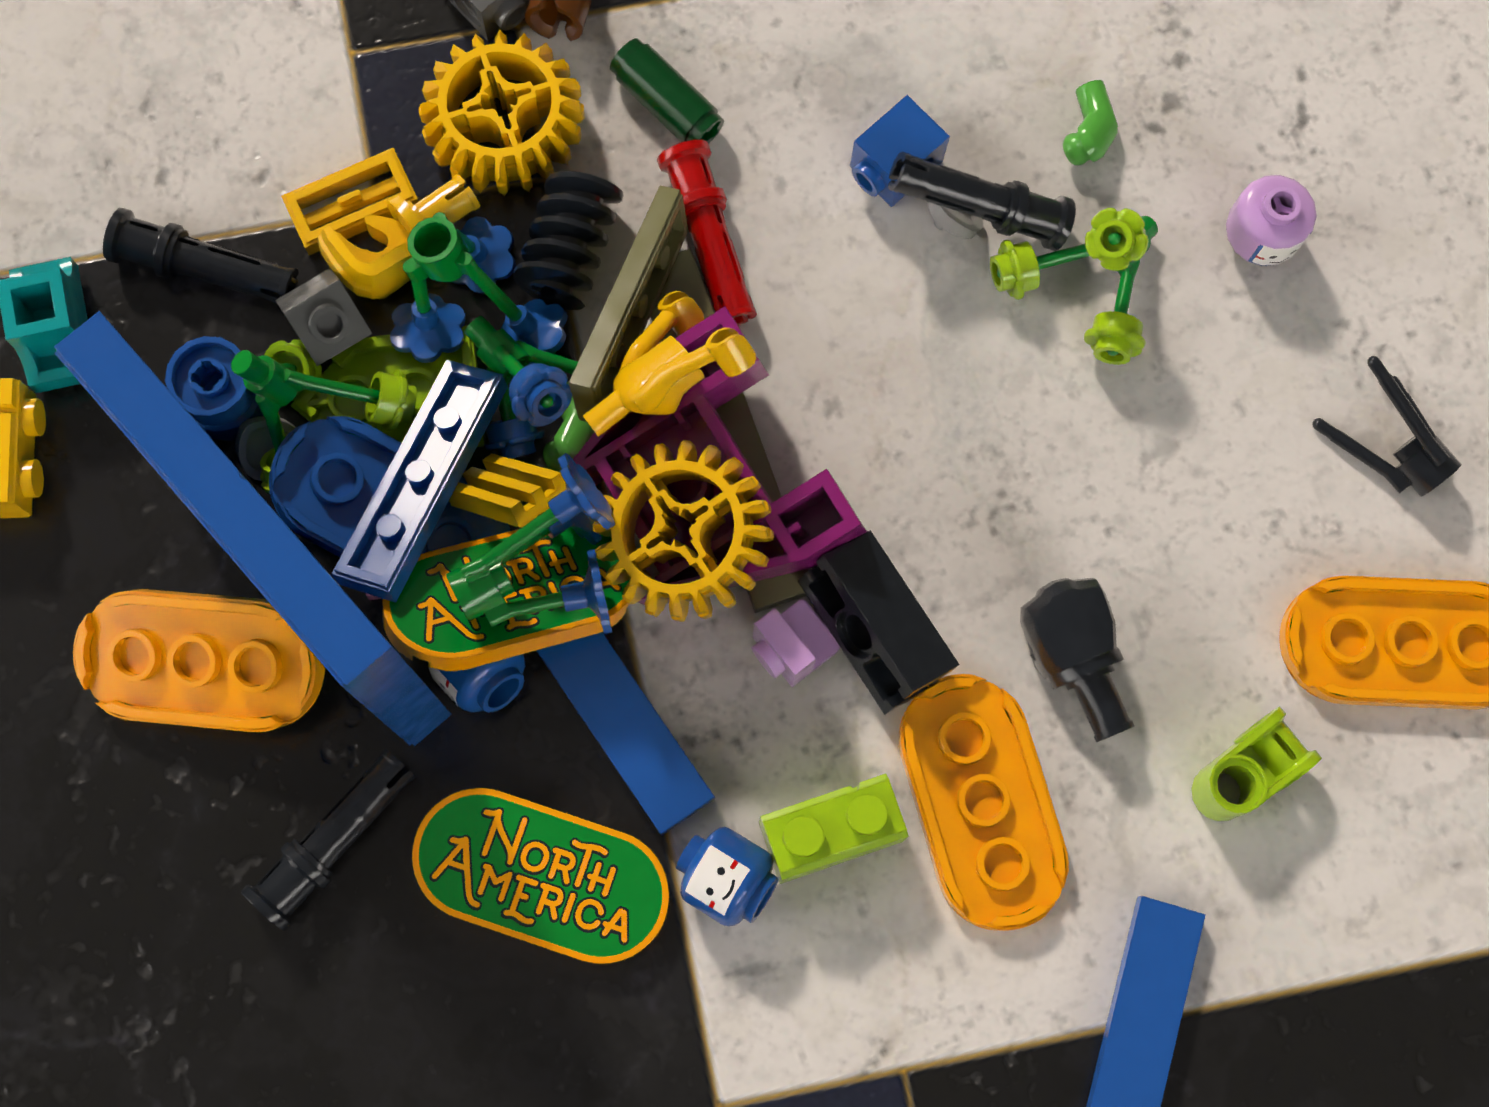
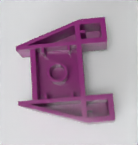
[573,307,867,605]

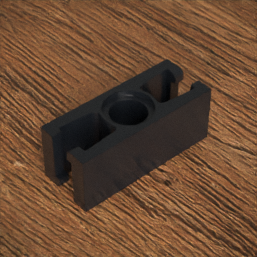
[798,530,960,715]

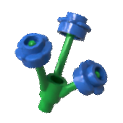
[465,316,578,459]

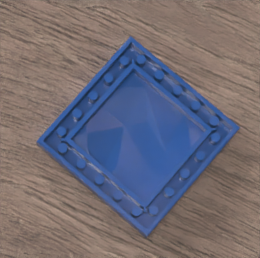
[54,311,452,746]

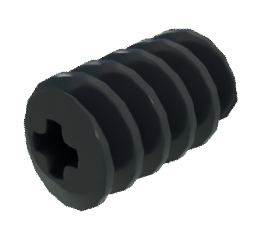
[513,171,624,310]

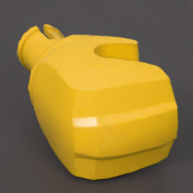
[318,174,480,299]

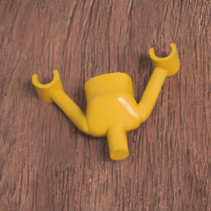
[582,291,756,437]

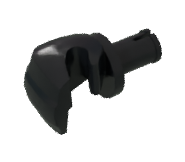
[1020,578,1135,742]

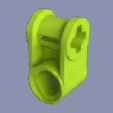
[1191,706,1322,821]

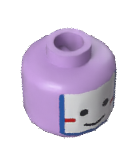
[1226,175,1317,266]

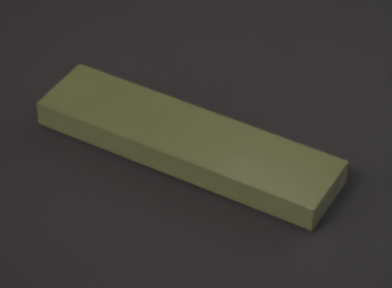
[569,185,688,422]

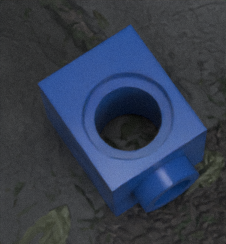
[850,95,950,207]

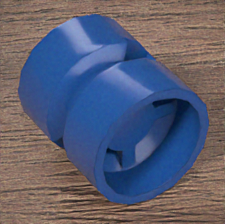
[165,336,264,441]

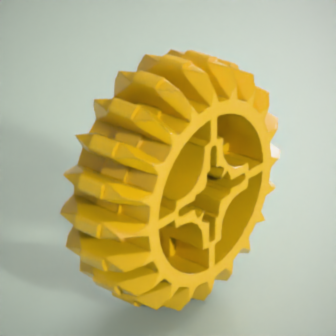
[419,30,585,196]
[593,440,774,622]

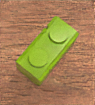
[759,773,909,884]

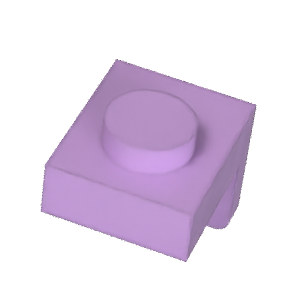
[751,600,840,687]

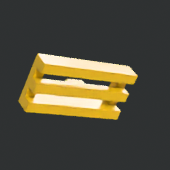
[281,148,419,256]
[449,454,566,528]

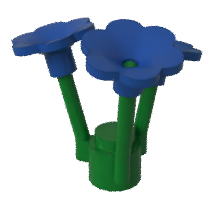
[390,212,568,365]
[446,453,615,634]

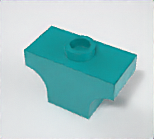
[0,257,88,393]

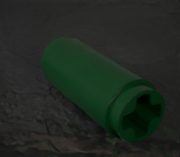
[610,38,724,144]

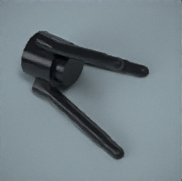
[1312,356,1462,497]

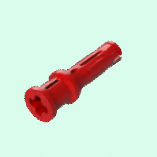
[657,140,757,326]

